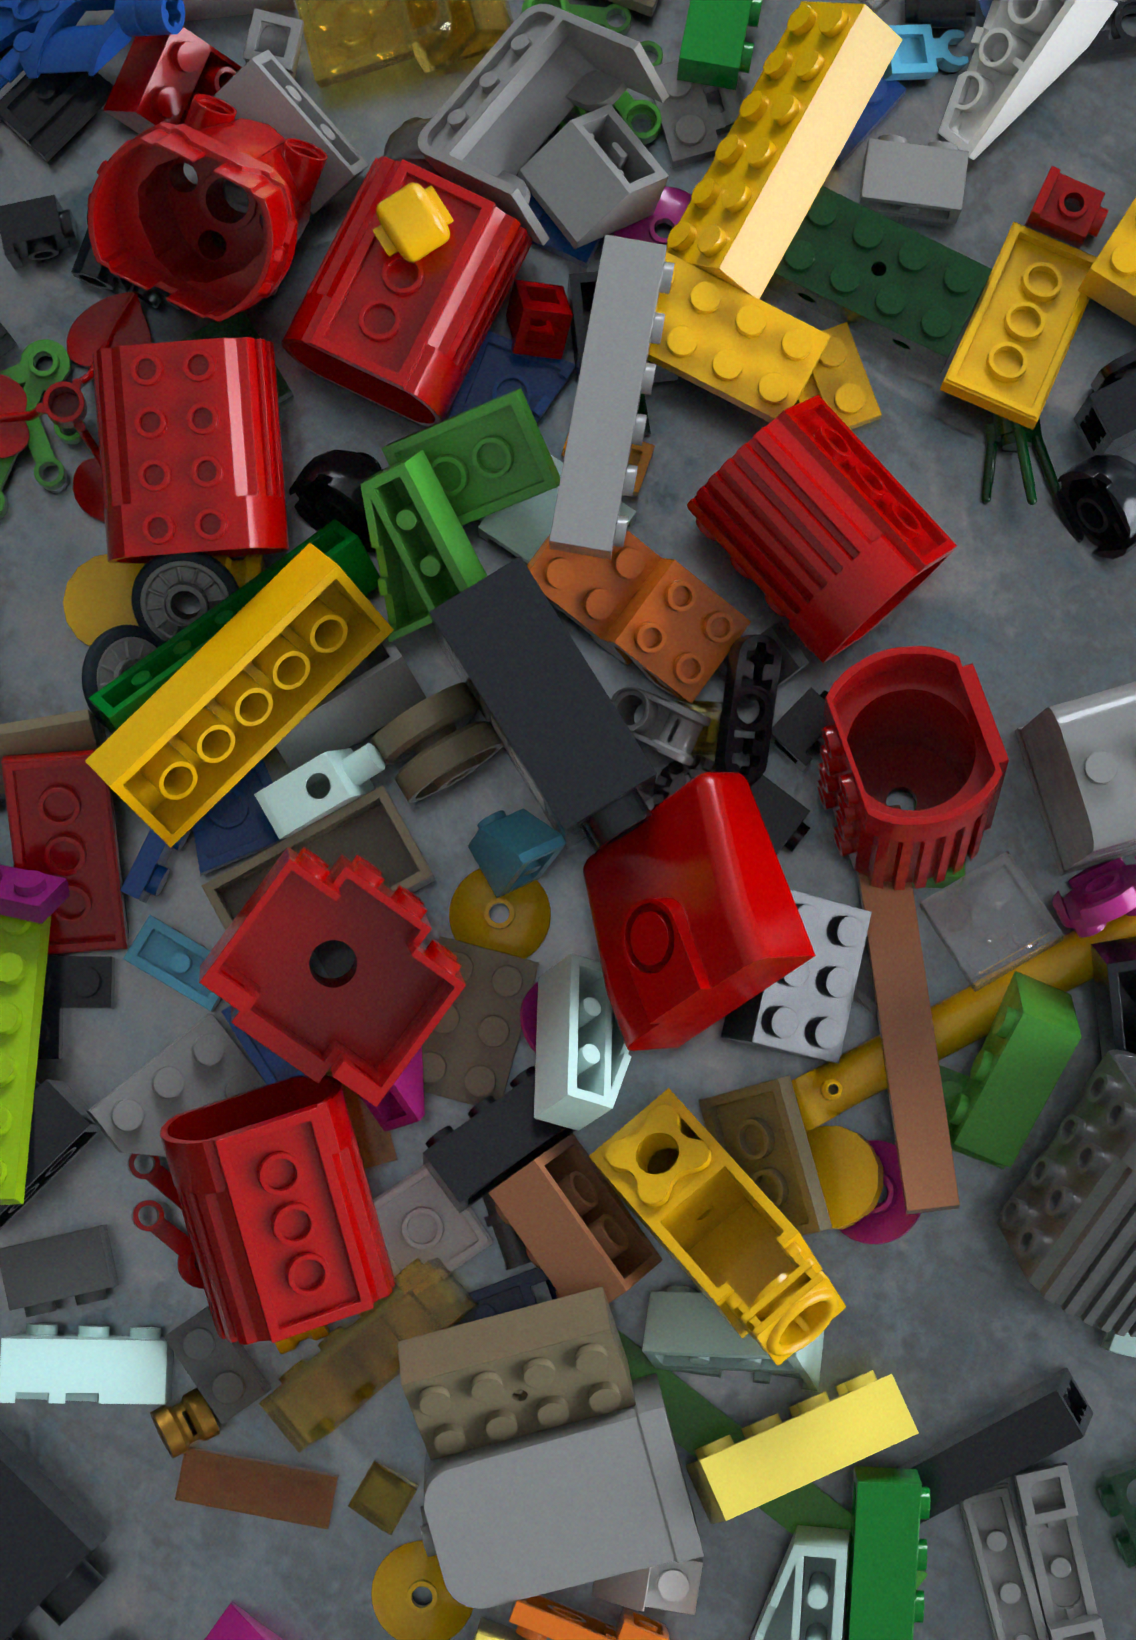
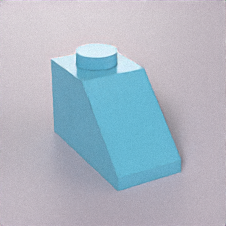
[468,808,567,898]

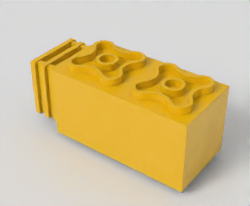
[589,1088,846,1366]

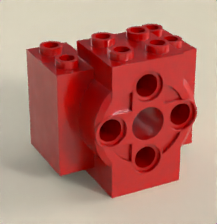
[199,847,466,1107]

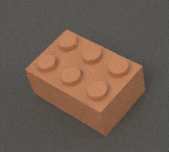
[489,1133,662,1304]

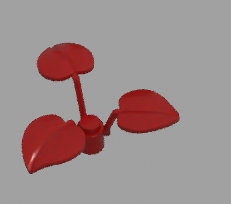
[0,292,152,522]

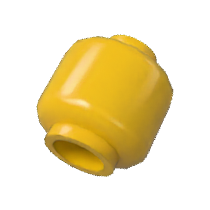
[373,182,454,263]

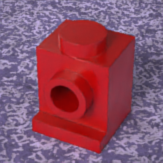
[1025,166,1109,249]
[506,279,573,359]

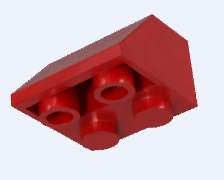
[103,27,242,134]

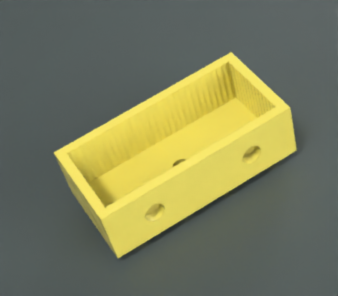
[685,1370,919,1524]

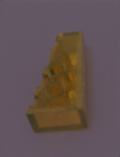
[259,1257,477,1453]

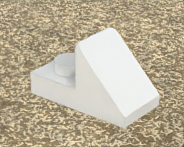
[592,1559,703,1615]

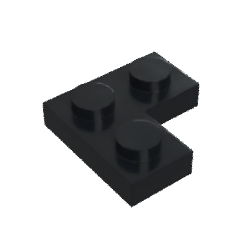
[38,956,115,1059]

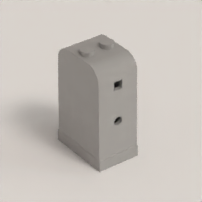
[1015,681,1136,876]
[420,1373,704,1609]

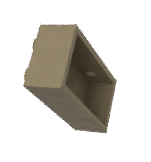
[202,785,436,930]
[397,1286,636,1460]

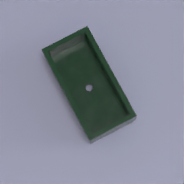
[766,186,992,373]

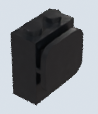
[1073,349,1136,456]

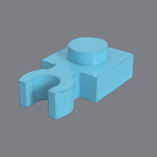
[884,24,969,81]

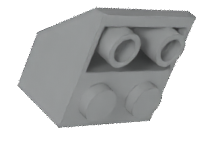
[517,104,669,249]

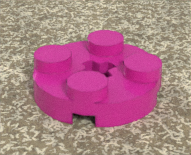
[1052,856,1136,938]

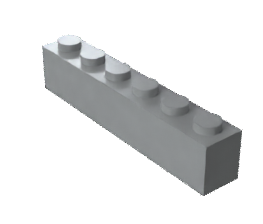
[549,234,675,560]

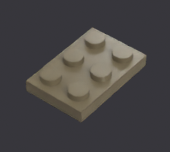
[422,936,540,1106]
[699,1075,832,1236]

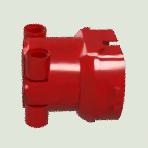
[87,94,328,322]

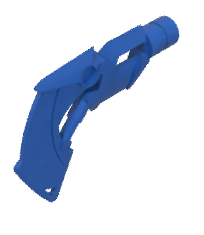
[0,0,185,90]

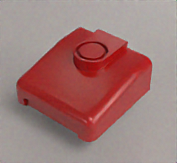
[583,772,816,1051]

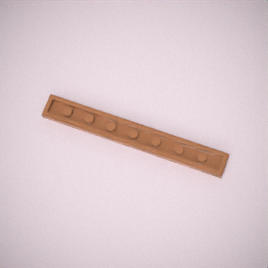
[857,805,960,1215]

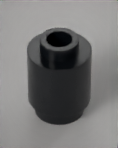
[905,0,976,28]

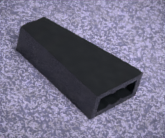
[899,1368,1093,1524]

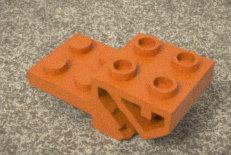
[527,530,751,704]
[509,1595,670,1640]

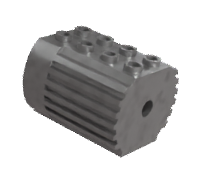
[996,1049,1136,1337]

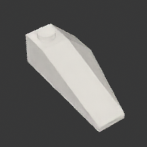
[938,0,1118,160]

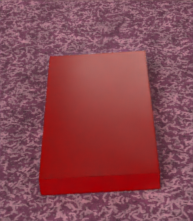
[1,749,129,954]

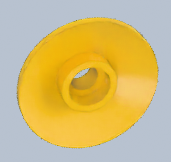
[449,868,551,959]
[371,1540,473,1640]

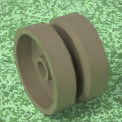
[371,682,504,804]

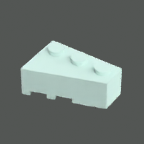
[534,953,632,1131]
[642,1286,824,1391]
[0,1323,174,1404]
[750,1525,850,1640]

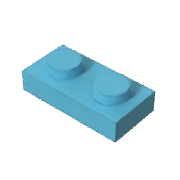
[123,915,221,1012]

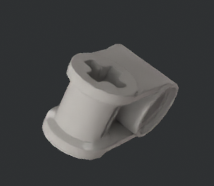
[610,686,712,766]

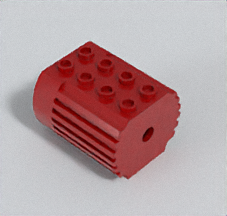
[281,156,532,427]
[92,337,289,564]
[687,395,957,663]
[816,646,1009,890]
[160,1075,395,1345]

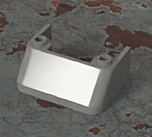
[418,4,669,246]

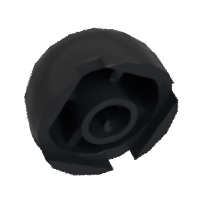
[289,450,381,548]
[1055,454,1136,559]

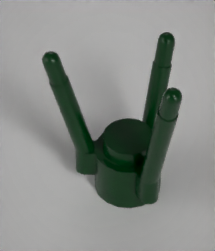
[981,413,1060,505]

